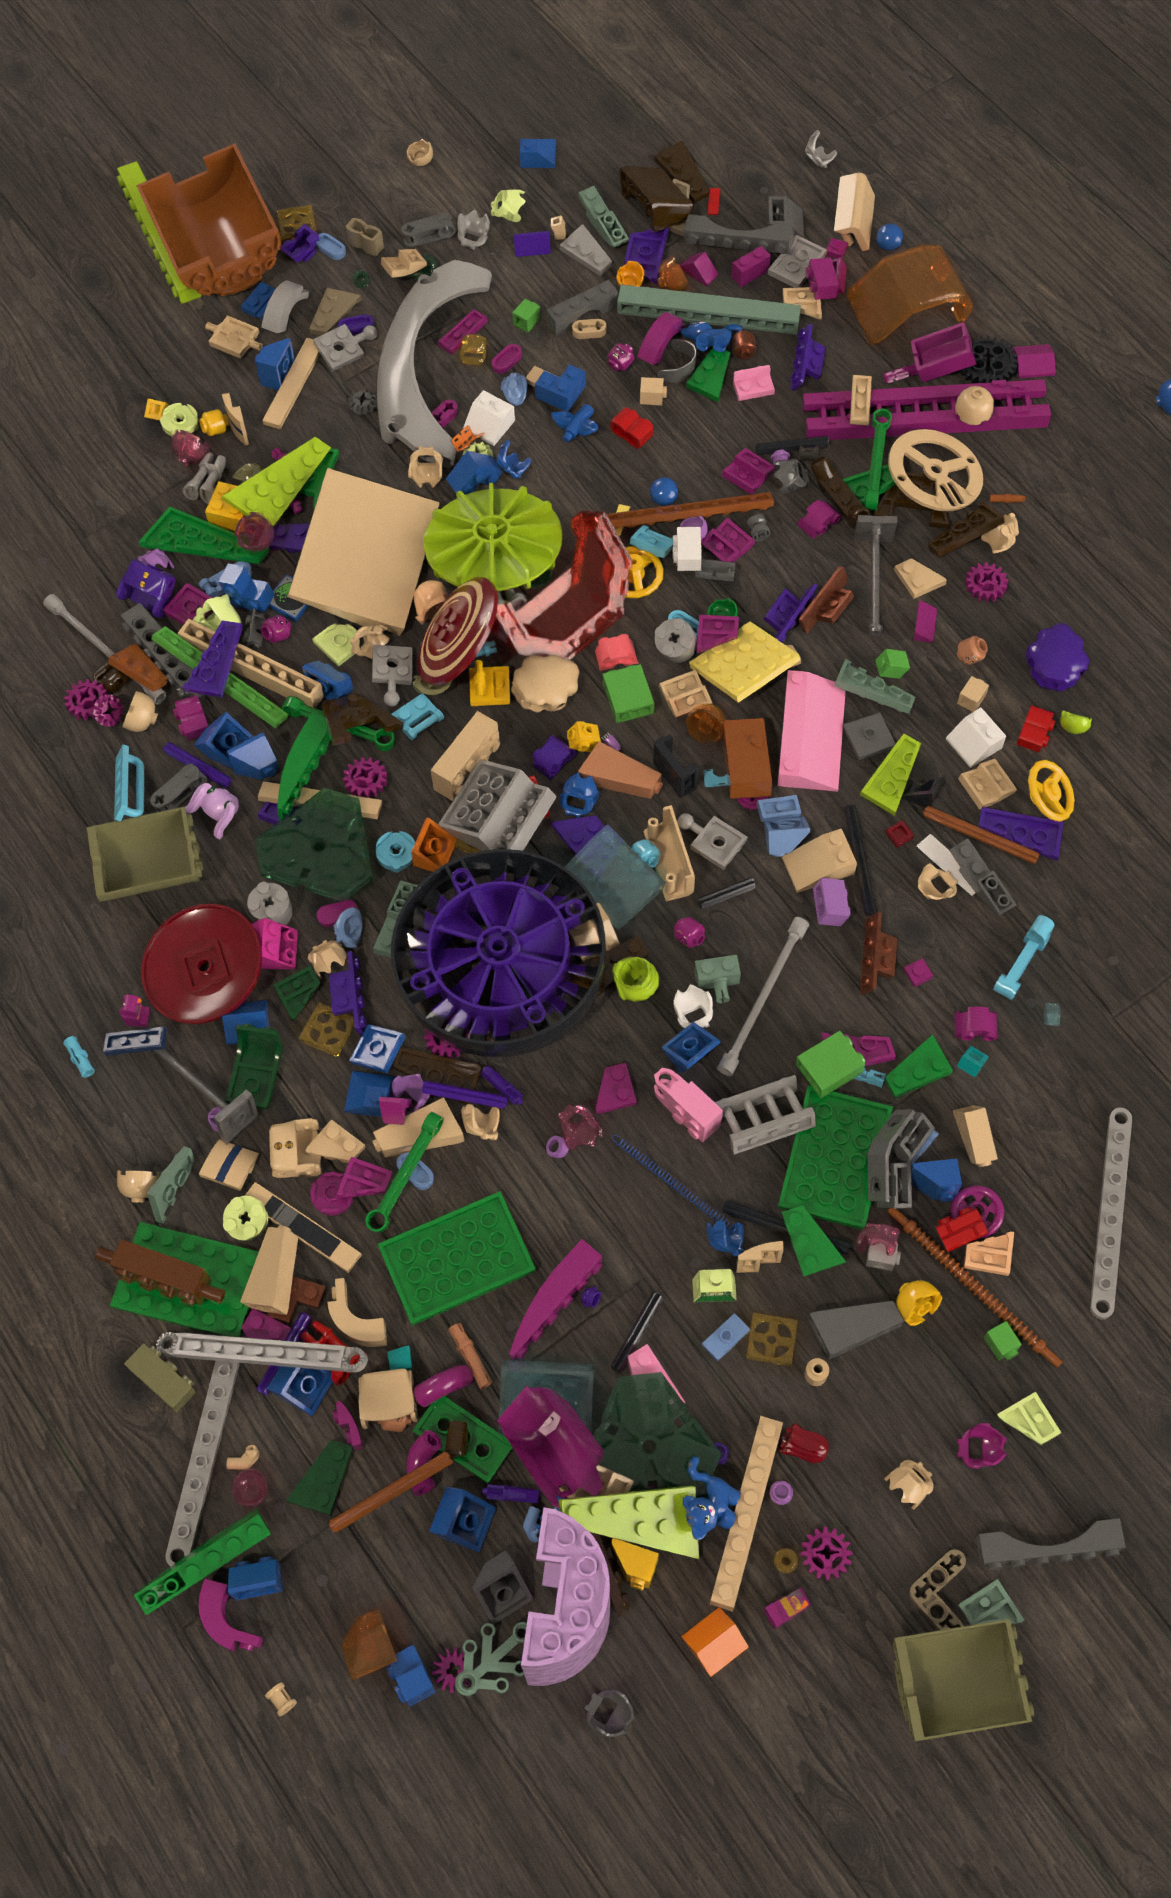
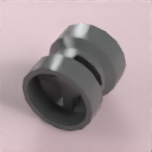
[747,514,771,542]

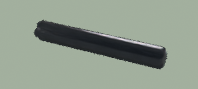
[755,436,830,455]
[611,1291,663,1373]

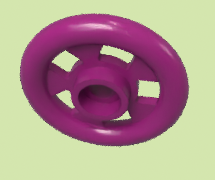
[950,1185,1004,1238]

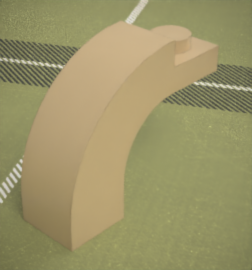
[327,1278,387,1347]

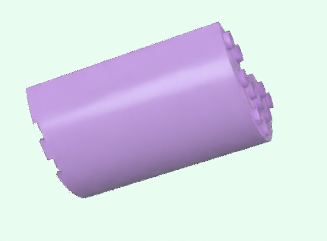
[521,1507,610,1686]

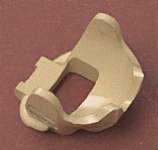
[408,446,443,488]
[981,513,1019,554]
[350,625,390,659]
[918,863,958,900]
[308,940,349,980]
[461,1104,500,1140]
[885,1460,933,1510]

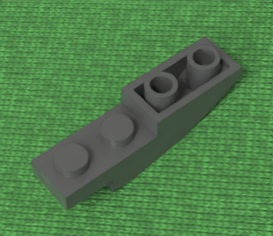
[949,838,1016,916]

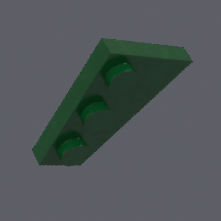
[286,1440,354,1516]

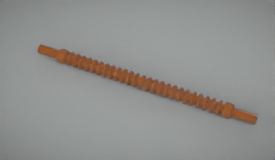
[887,1208,1063,1368]

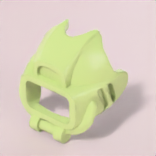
[491,189,526,222]

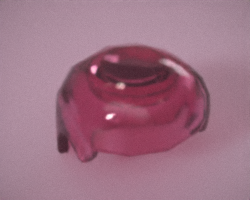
[232,1469,268,1508]

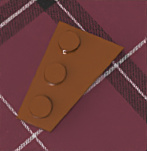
[108,643,168,692]

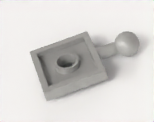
[313,324,377,372]
[372,644,412,707]
[677,813,748,870]

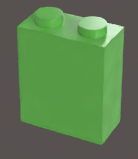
[603,664,654,723]
[796,1031,865,1098]

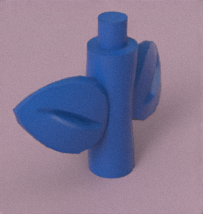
[551,404,599,443]

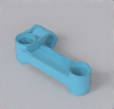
[993,915,1054,1000]

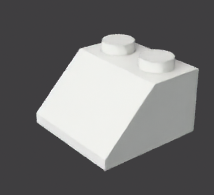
[463,390,515,446]
[946,708,1006,768]

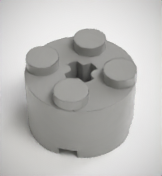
[655,618,698,663]
[247,882,292,925]

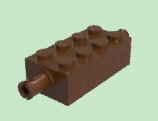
[95,1239,226,1306]

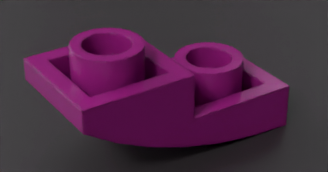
[333,1401,364,1450]

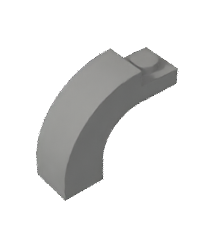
[262,280,309,333]

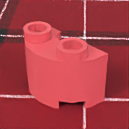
[595,634,638,671]

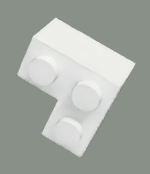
[673,527,701,571]

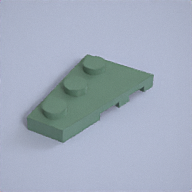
[147,1146,195,1224]

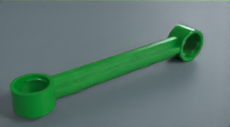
[865,409,892,510]
[282,696,395,752]
[365,1112,444,1233]

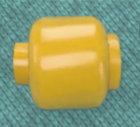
[199,409,229,436]

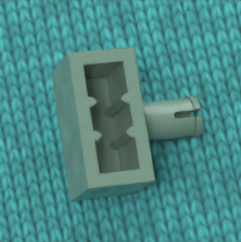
[694,955,741,1003]

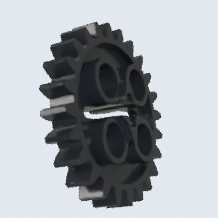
[960,335,1018,384]

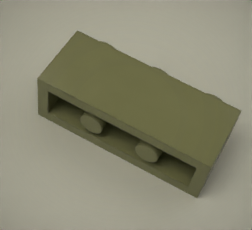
[124,1343,196,1413]

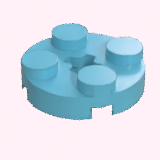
[376,831,415,873]

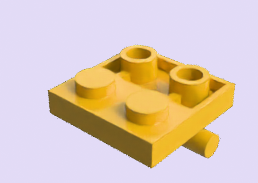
[469,660,510,706]

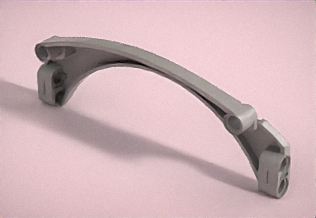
[377,260,492,468]

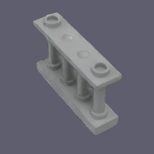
[715,1075,816,1155]

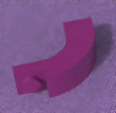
[637,312,687,365]
[199,1579,263,1652]

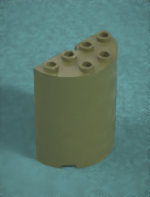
[87,807,203,902]
[893,1619,1034,1741]

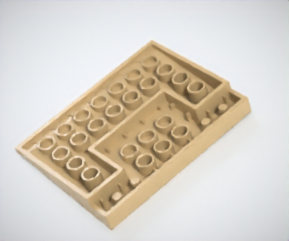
[287,468,440,636]

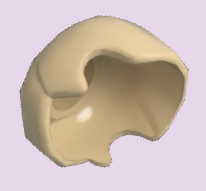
[407,139,433,166]

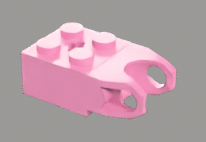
[654,1068,723,1143]

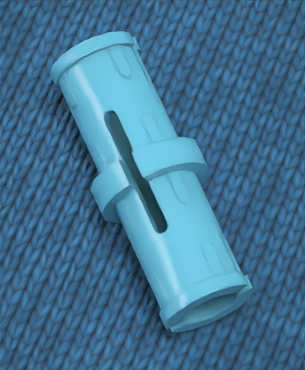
[63,1036,95,1078]

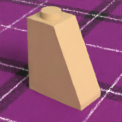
[953,1105,997,1167]

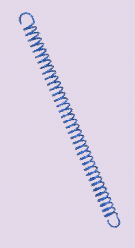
[612,1135,743,1238]

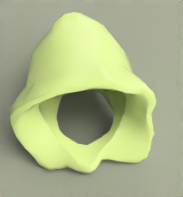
[193,594,241,631]

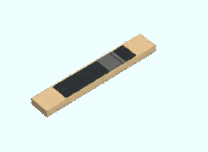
[245,1182,362,1273]

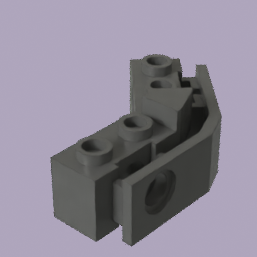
[868,1109,935,1208]

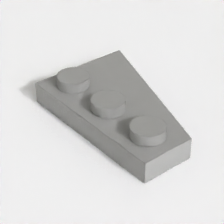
[560,224,612,276]

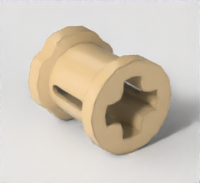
[265,1682,297,1717]

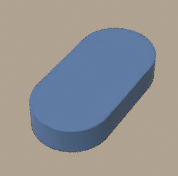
[316,233,346,260]
[396,1152,434,1190]

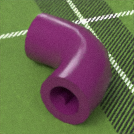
[413,1365,473,1407]
[406,1430,442,1496]

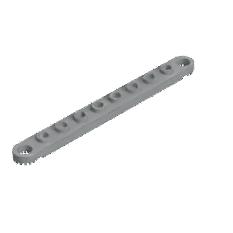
[1090,1108,1132,1320]
[156,1332,368,1372]
[165,1361,240,1566]

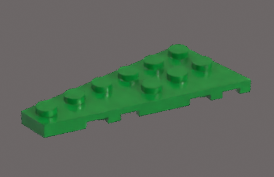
[139,507,269,564]

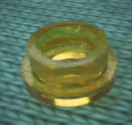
[774,1549,798,1573]

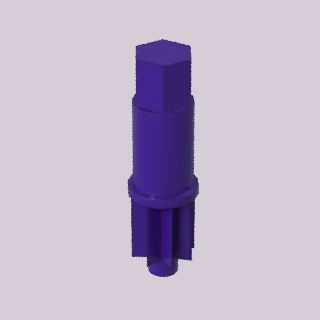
[481,1066,524,1105]
[482,1484,539,1503]

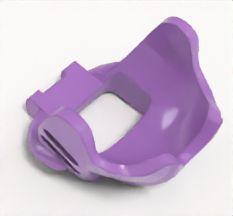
[137,549,175,569]
[390,1074,430,1116]

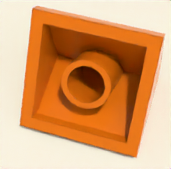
[411,818,458,872]
[681,1607,749,1677]

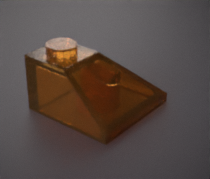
[341,1608,398,1681]

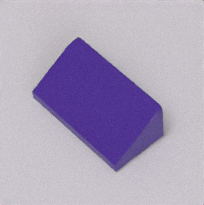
[514,231,551,257]

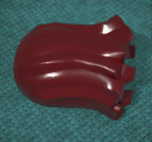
[779,1423,829,1464]

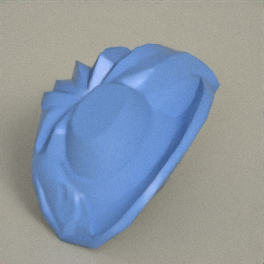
[500,372,527,406]
[334,907,362,948]

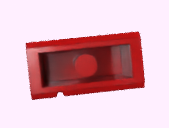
[936,1206,989,1252]

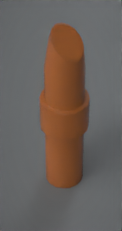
[989,494,1026,503]

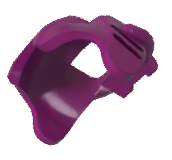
[957,1423,1007,1469]

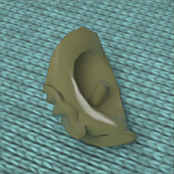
[232,463,264,482]
[412,676,452,695]

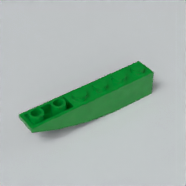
[277,713,331,821]
[134,1509,271,1615]

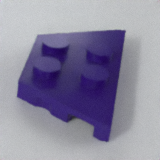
[624,227,669,284]
[552,815,620,883]

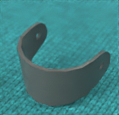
[658,339,696,383]

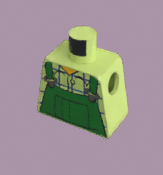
[692,1269,736,1302]

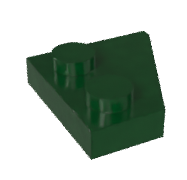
[273,965,321,1021]

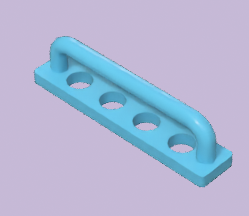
[114,745,144,821]

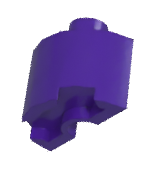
[280,224,320,263]
[532,735,578,780]

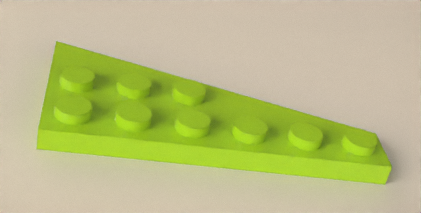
[221,437,331,533]
[559,1486,699,1559]

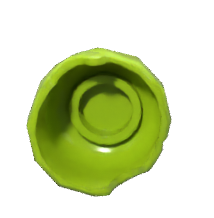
[1060,711,1092,734]

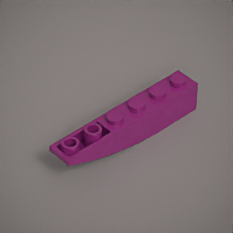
[509,1239,603,1362]

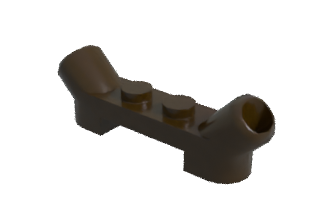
[810,457,871,529]

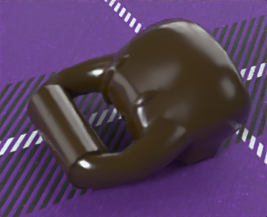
[92,663,128,693]

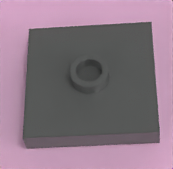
[843,713,896,761]

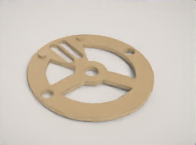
[888,429,983,511]

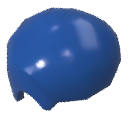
[876,223,903,251]
[649,477,678,506]

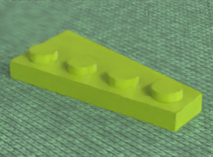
[860,734,921,816]

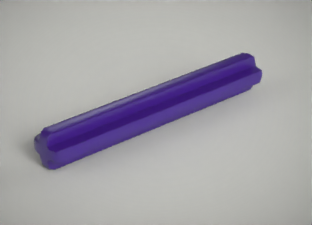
[163,742,232,788]
[422,1081,507,1109]
[257,1312,312,1396]

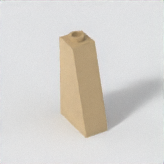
[372,1098,464,1157]
[240,1225,298,1315]

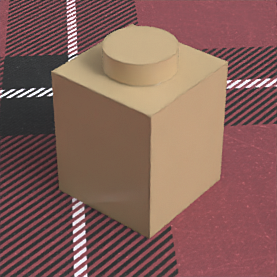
[640,377,667,405]
[957,676,989,712]

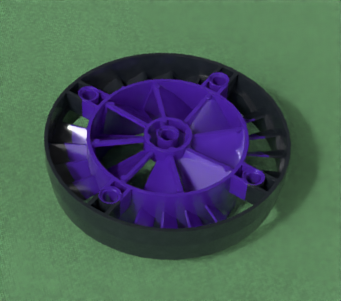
[391,849,606,1057]

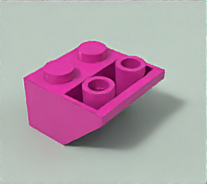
[252,918,298,969]

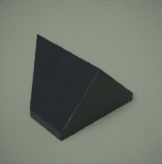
[902,777,944,808]

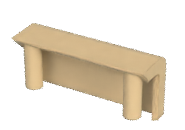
[834,173,875,251]
[643,805,695,901]

